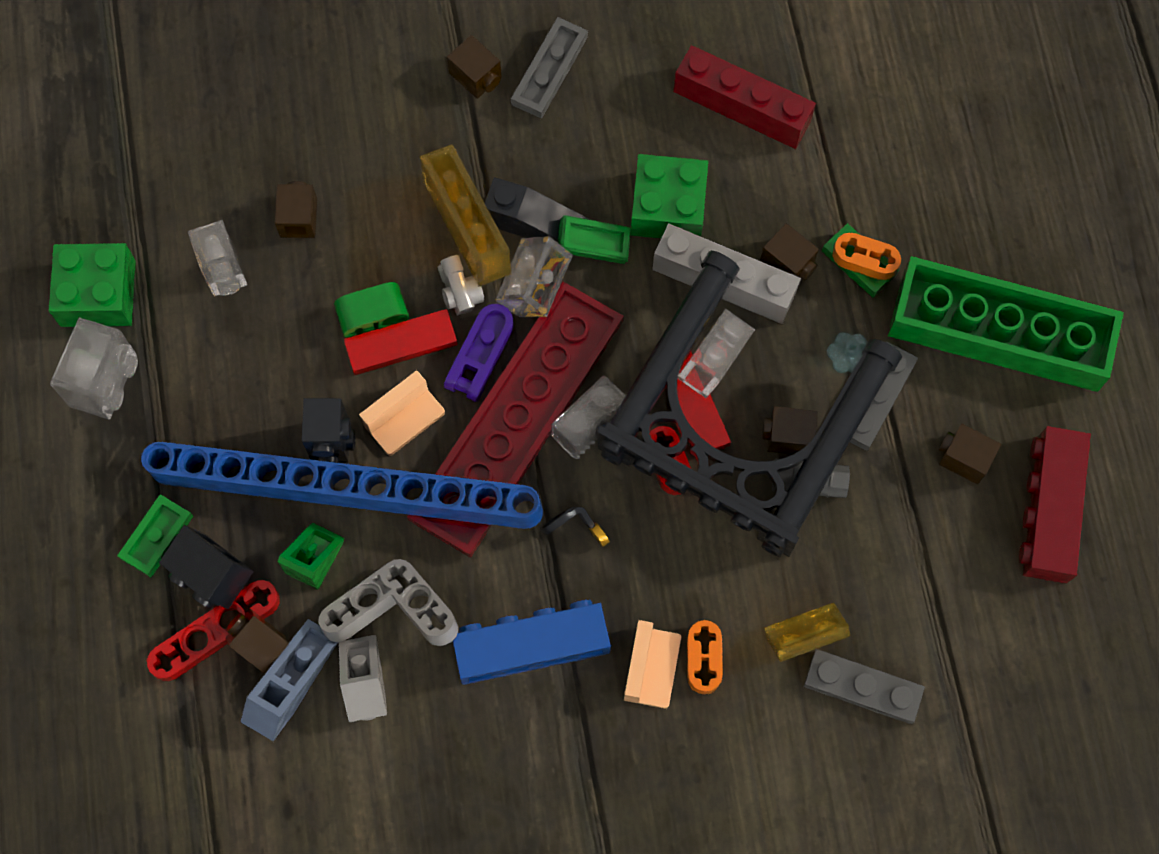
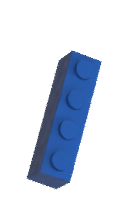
[453,600,611,685]

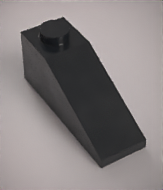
[483,177,591,247]

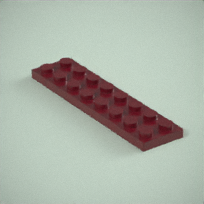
[407,282,624,558]

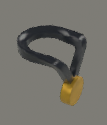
[540,507,610,547]

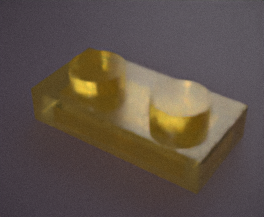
[764,603,850,662]

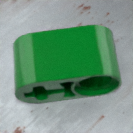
[334,282,409,338]

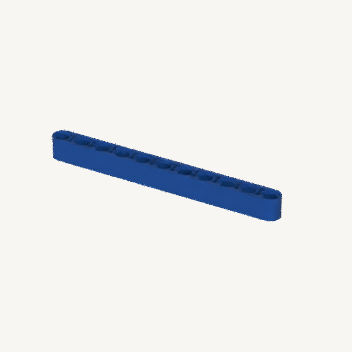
[141,442,543,529]

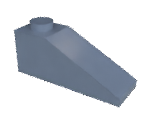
[241,619,338,741]

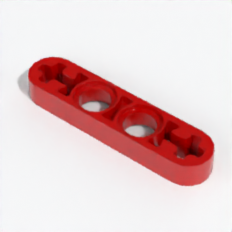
[147,580,280,681]

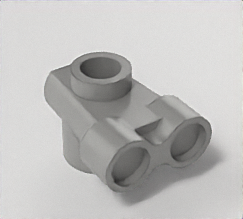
[437,255,484,316]

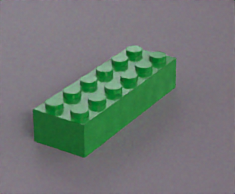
[887,256,1124,392]

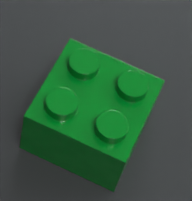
[630,154,709,238]
[49,243,136,327]

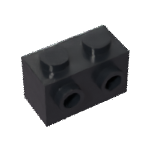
[302,398,356,463]
[159,525,254,609]

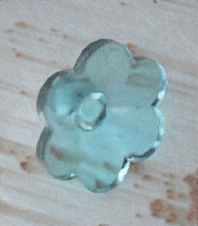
[827,332,866,373]

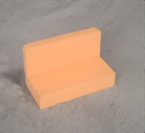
[359,370,445,456]
[624,620,681,709]

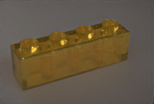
[420,144,511,287]

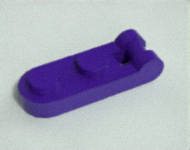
[444,304,513,402]

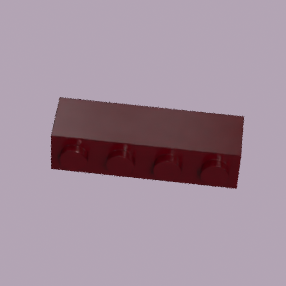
[673,45,816,149]
[1019,426,1091,584]

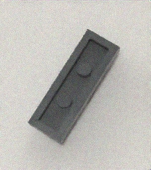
[511,17,588,119]
[850,341,918,452]
[803,649,925,725]

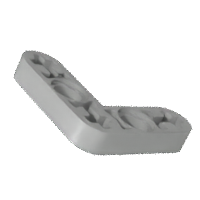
[319,559,458,646]

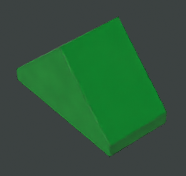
[278,523,345,590]

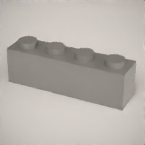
[652,223,801,324]

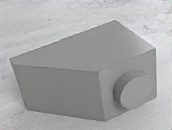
[339,635,387,722]

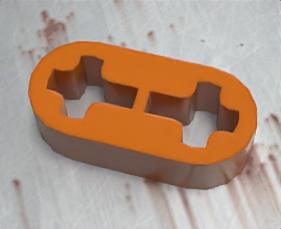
[833,232,901,280]
[687,620,723,695]

